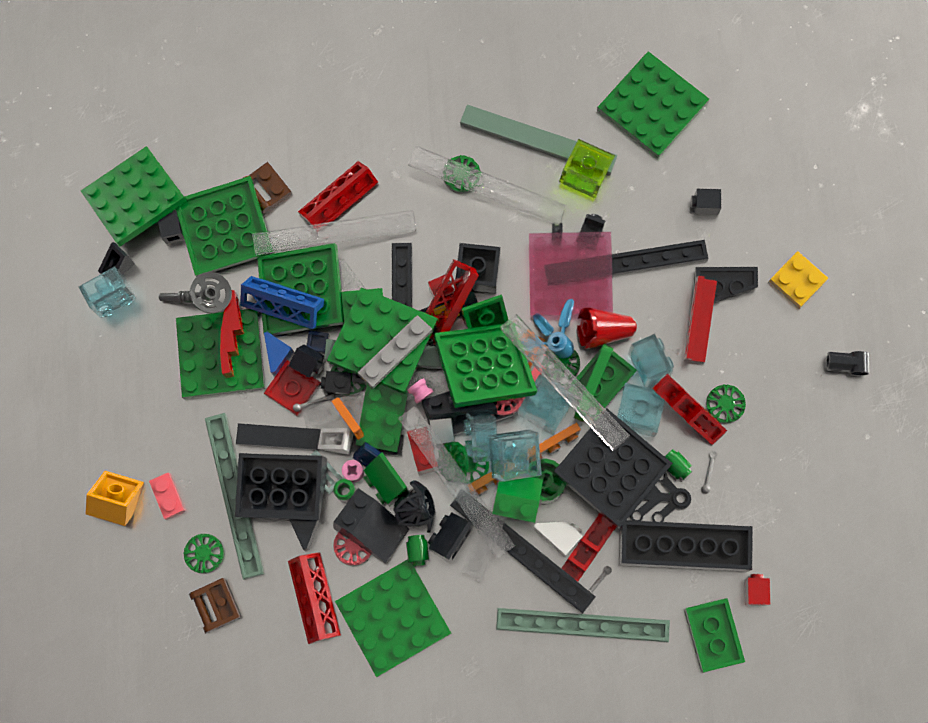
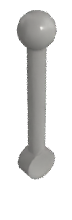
[293,394,335,412]
[702,451,718,493]
[589,566,612,593]

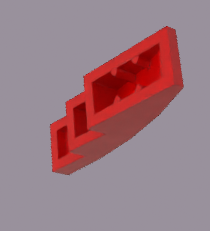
[220,290,244,378]
[653,373,727,445]
[561,513,616,582]

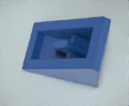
[264,332,295,377]

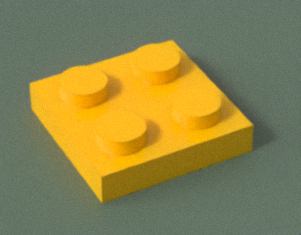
[769,251,828,309]

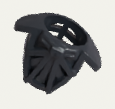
[393,480,436,533]

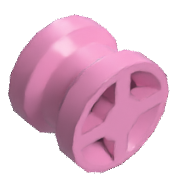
[407,378,434,404]
[342,460,364,483]

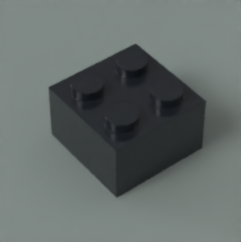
[455,243,501,293]

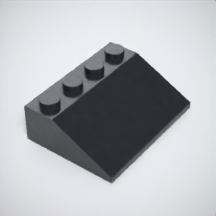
[235,453,327,520]

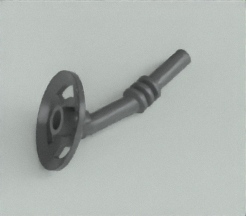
[159,272,232,313]

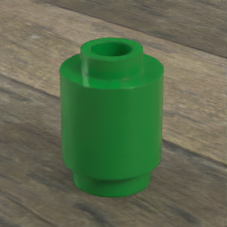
[665,449,693,480]
[333,479,356,503]
[406,535,429,567]

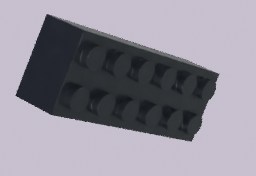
[619,520,753,572]

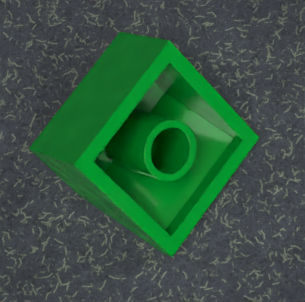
[461,294,509,329]
[363,452,409,507]
[492,471,543,523]

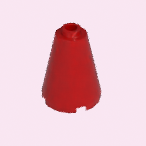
[577,307,637,349]

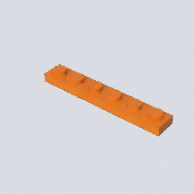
[467,422,581,496]

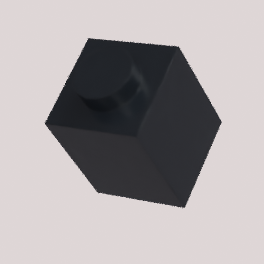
[691,188,721,215]
[158,211,184,244]
[289,344,325,378]

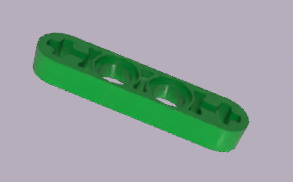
[573,344,614,422]

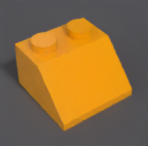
[85,471,144,526]

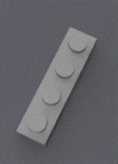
[358,315,432,389]

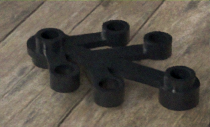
[630,472,691,522]

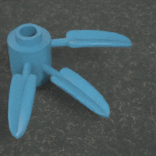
[521,299,574,358]

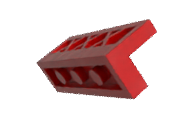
[298,161,378,233]
[426,259,479,345]
[684,276,717,363]
[288,552,340,644]

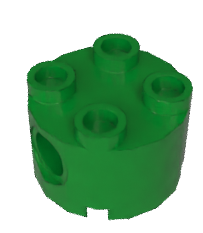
[524,459,566,504]

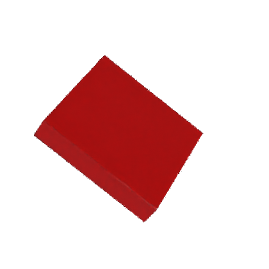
[263,360,321,417]

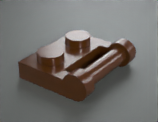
[243,162,292,214]
[189,578,241,634]

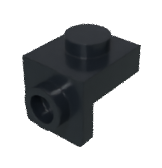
[577,214,606,248]
[321,371,351,395]

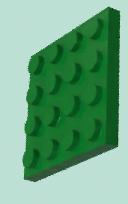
[597,51,709,158]
[81,146,187,247]
[176,176,274,277]
[257,243,344,335]
[327,287,438,394]
[176,309,265,399]
[434,322,537,408]
[335,559,452,677]

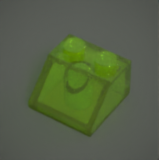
[559,139,615,198]

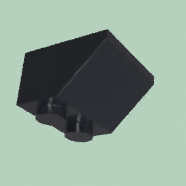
[428,512,473,564]

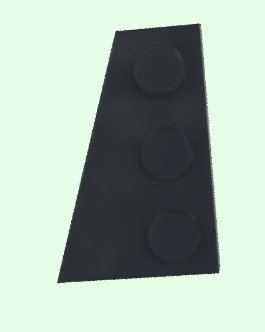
[695,267,758,302]
[422,391,497,420]

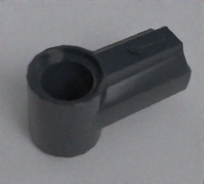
[826,351,869,376]

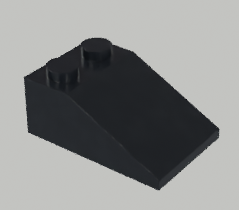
[333,488,410,564]

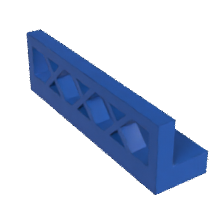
[240,276,324,329]

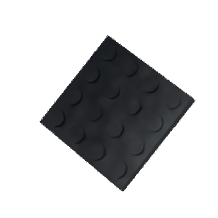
[553,408,673,529]

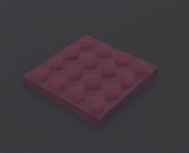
[529,232,613,316]

